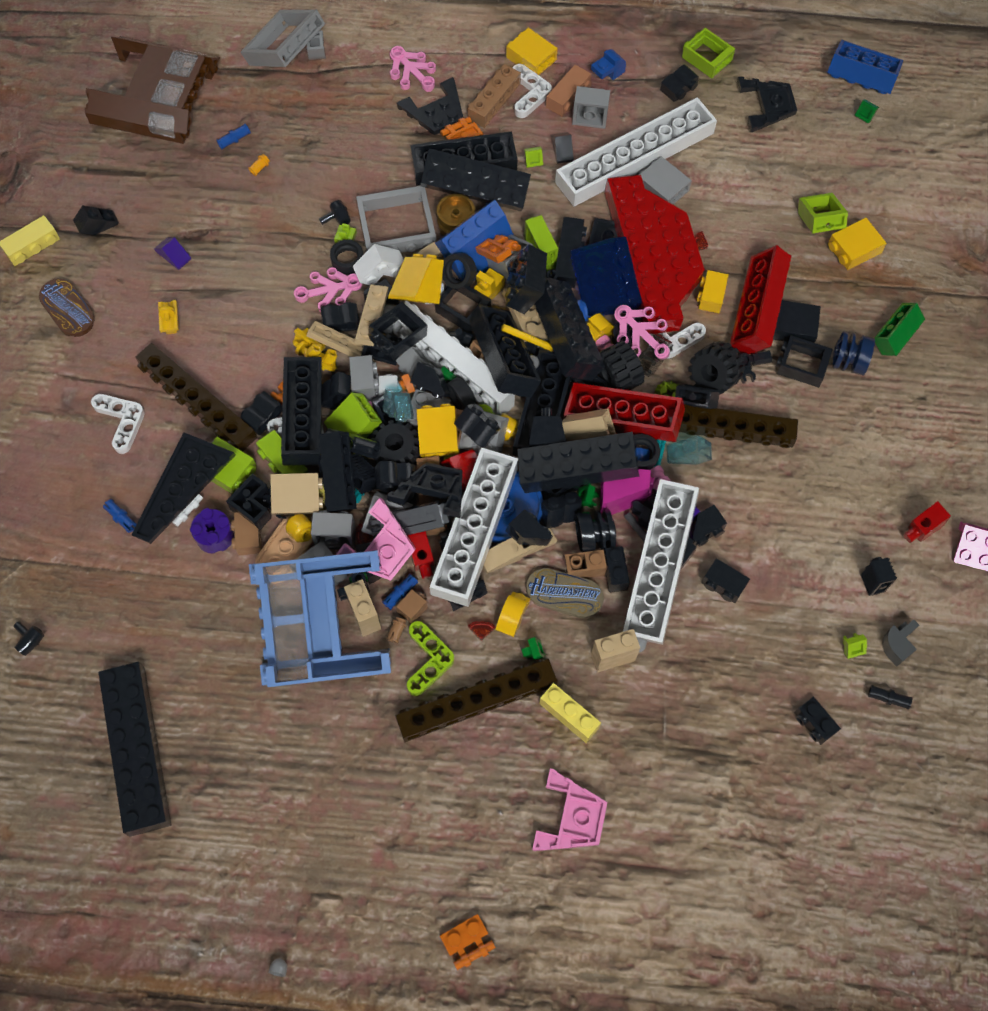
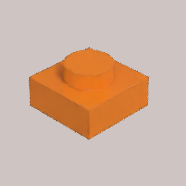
[398,373,415,394]

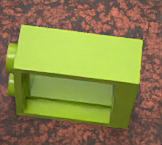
[682,28,735,79]
[798,193,848,234]
[524,215,558,272]

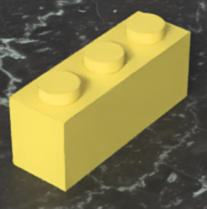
[0,215,60,266]
[539,683,601,743]

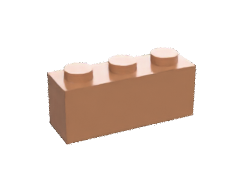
[546,65,592,117]

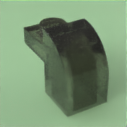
[639,333,672,377]

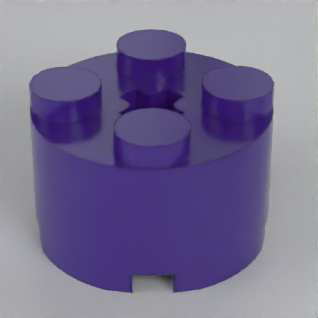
[190,508,234,554]

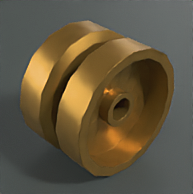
[437,194,475,236]

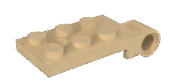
[502,288,548,342]

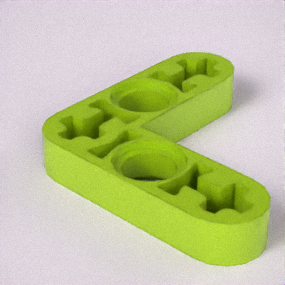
[407,621,454,696]

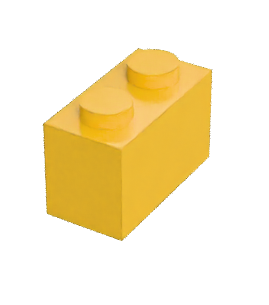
[697,270,729,313]

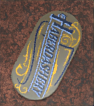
[526,568,604,619]

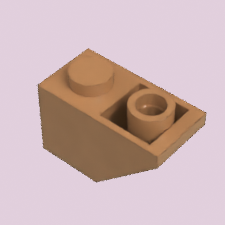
[231,512,262,556]
[565,550,607,578]

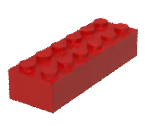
[730,245,792,354]
[564,383,685,442]

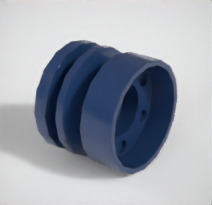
[832,331,875,376]

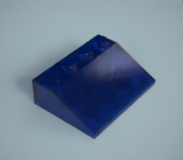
[570,237,642,317]

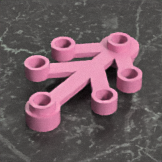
[390,46,436,92]
[294,267,363,312]
[614,305,670,360]

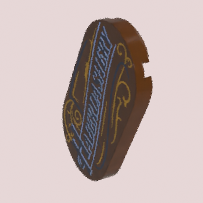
[39,279,95,337]

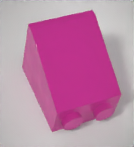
[600,469,654,515]

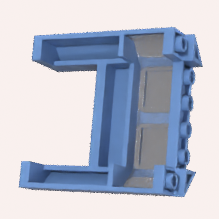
[249,550,392,687]

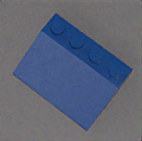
[827,40,904,94]
[435,200,513,281]

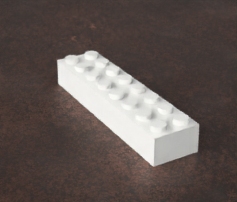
[392,300,515,415]
[429,447,518,607]
[623,479,699,645]

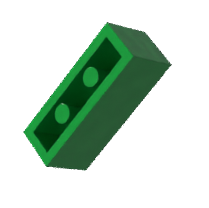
[874,303,925,356]

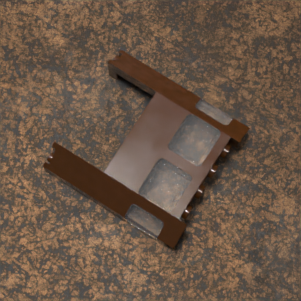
[85,36,220,144]

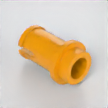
[248,154,270,176]

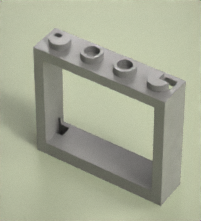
[241,10,325,67]
[356,186,436,253]

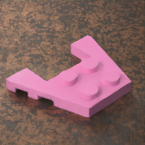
[336,497,416,581]
[532,768,608,851]

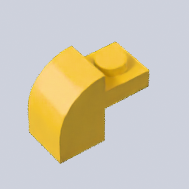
[474,268,505,300]
[587,313,614,342]
[495,592,531,637]

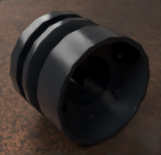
[575,509,616,552]

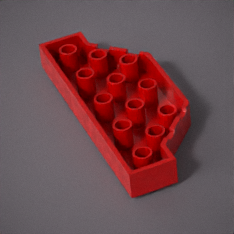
[604,175,705,334]

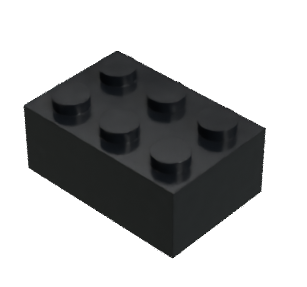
[505,244,547,315]

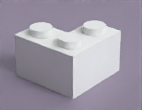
[353,244,404,285]

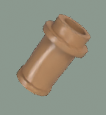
[386,617,407,644]

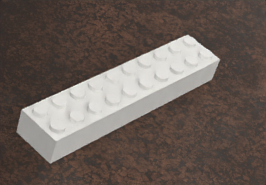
[555,97,717,207]

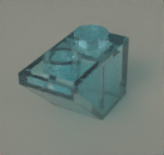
[383,389,414,422]
[667,435,712,465]

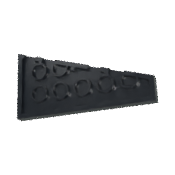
[132,432,236,544]

